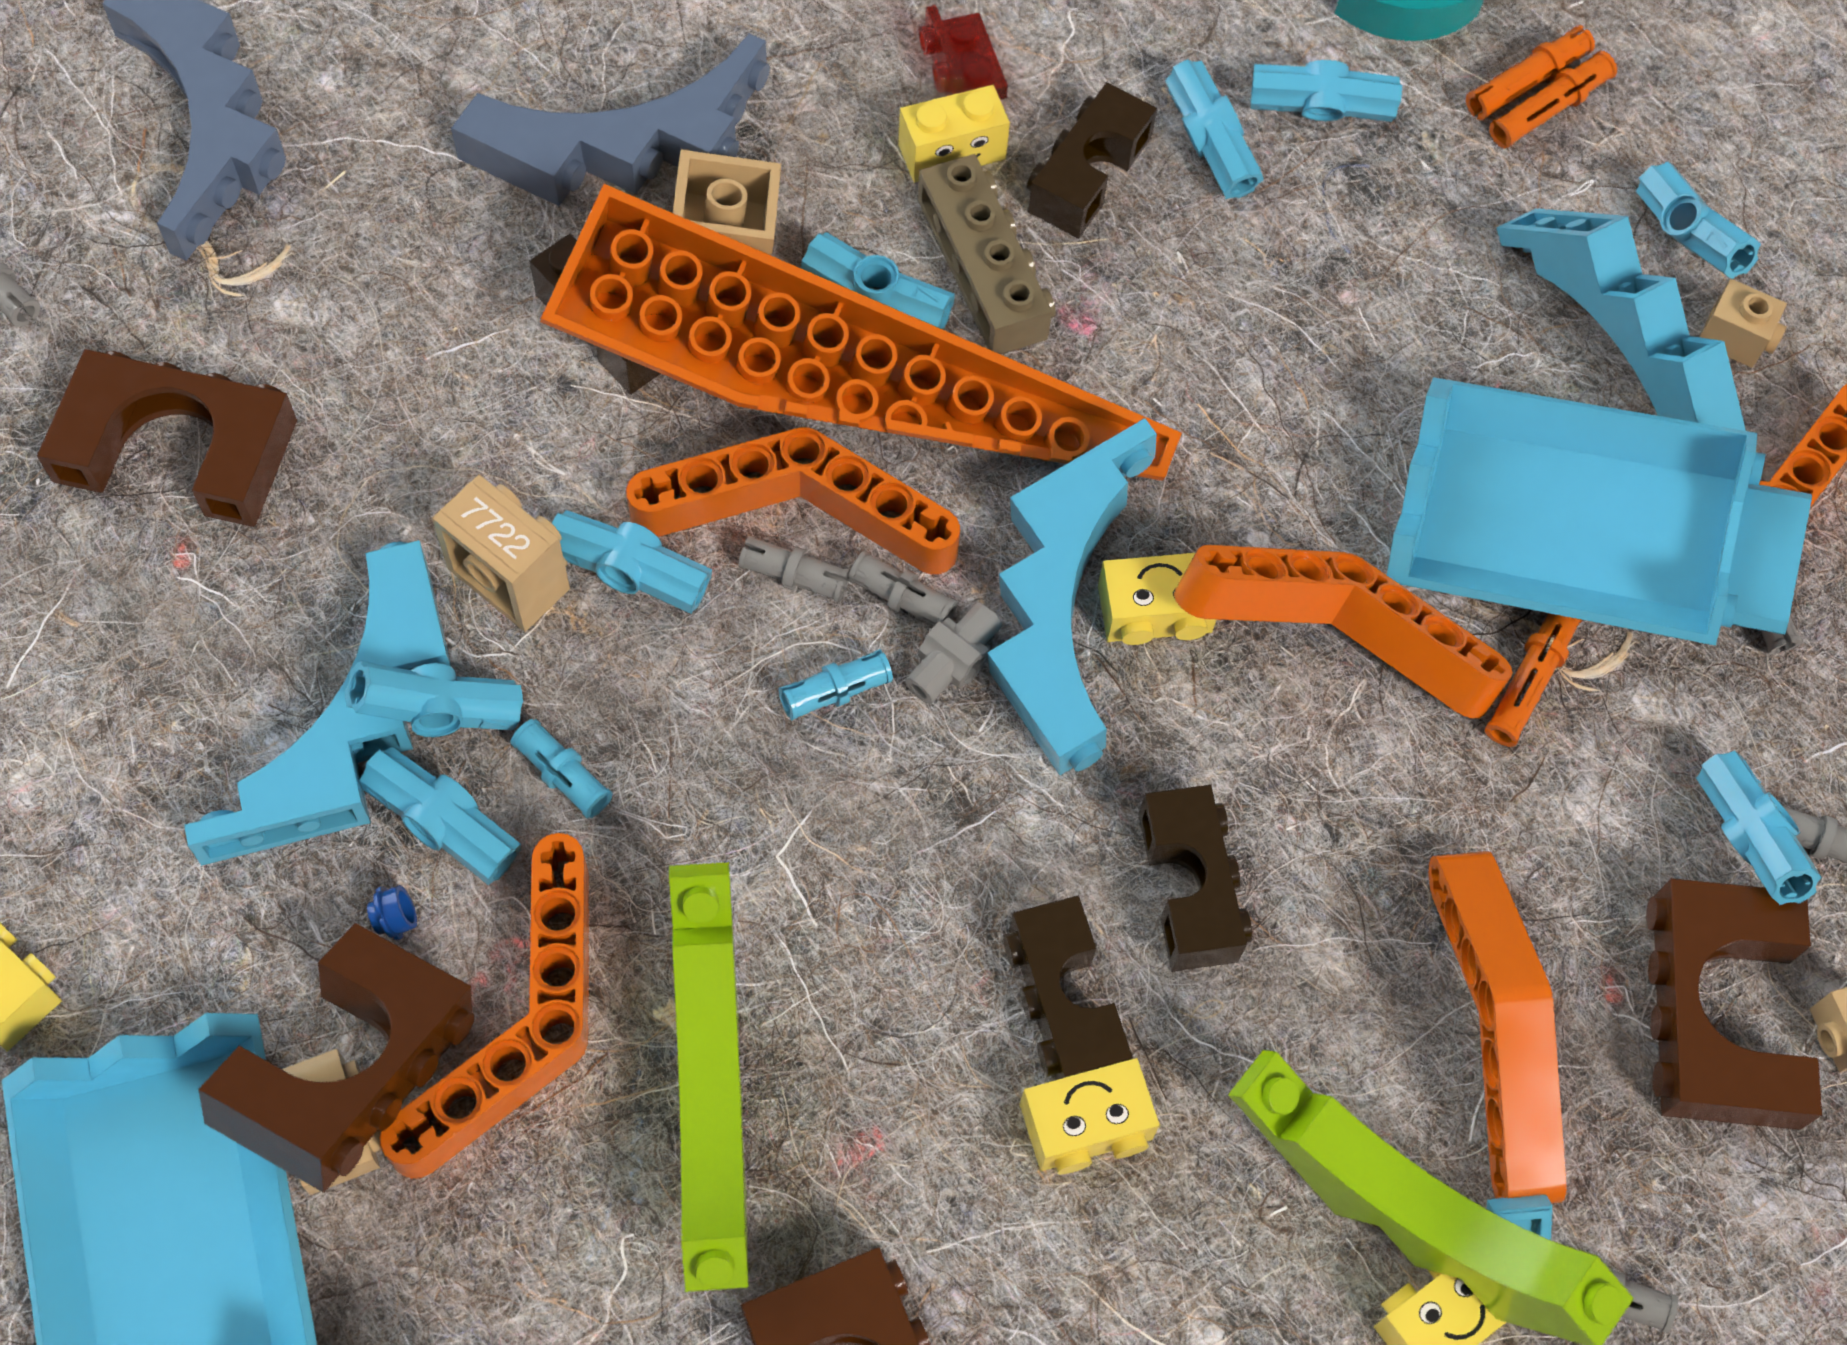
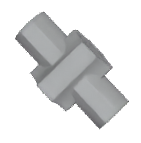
[905,603,1002,704]

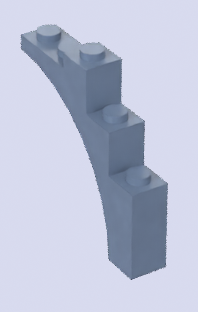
[102,0,286,261]
[451,33,770,206]

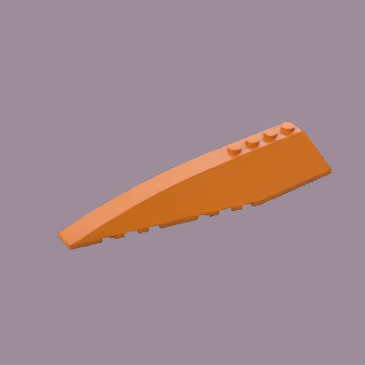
[540,184,1182,481]

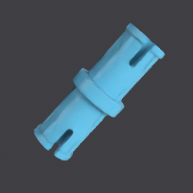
[778,649,893,721]
[510,719,613,819]

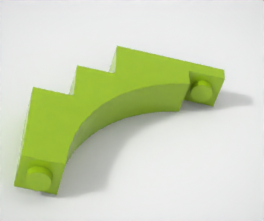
[669,862,748,1292]
[1228,1050,1634,1345]

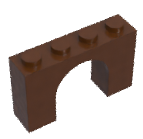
[37,349,297,527]
[1646,878,1822,1130]
[198,923,475,1193]
[741,1247,931,1345]

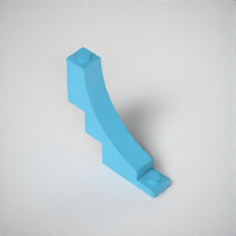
[1496,208,1746,431]
[987,418,1157,775]
[184,540,452,866]

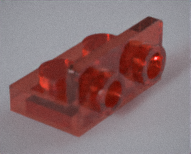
[918,5,1008,100]

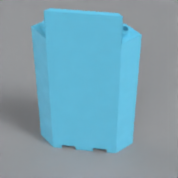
[1387,377,1812,646]
[2,1013,317,1345]

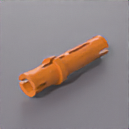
[1465,25,1595,120]
[1489,51,1617,148]
[1485,613,1582,747]

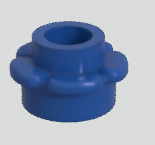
[367,885,417,941]

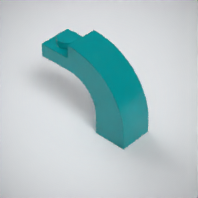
[1334,0,1484,41]

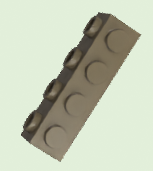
[918,154,1056,354]

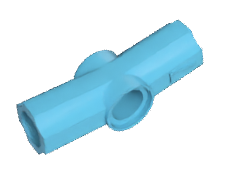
[1165,59,1264,199]
[1250,60,1402,122]
[1636,161,1761,279]
[801,232,955,330]
[552,510,712,614]
[345,661,523,737]
[359,747,521,886]
[1696,750,1822,905]

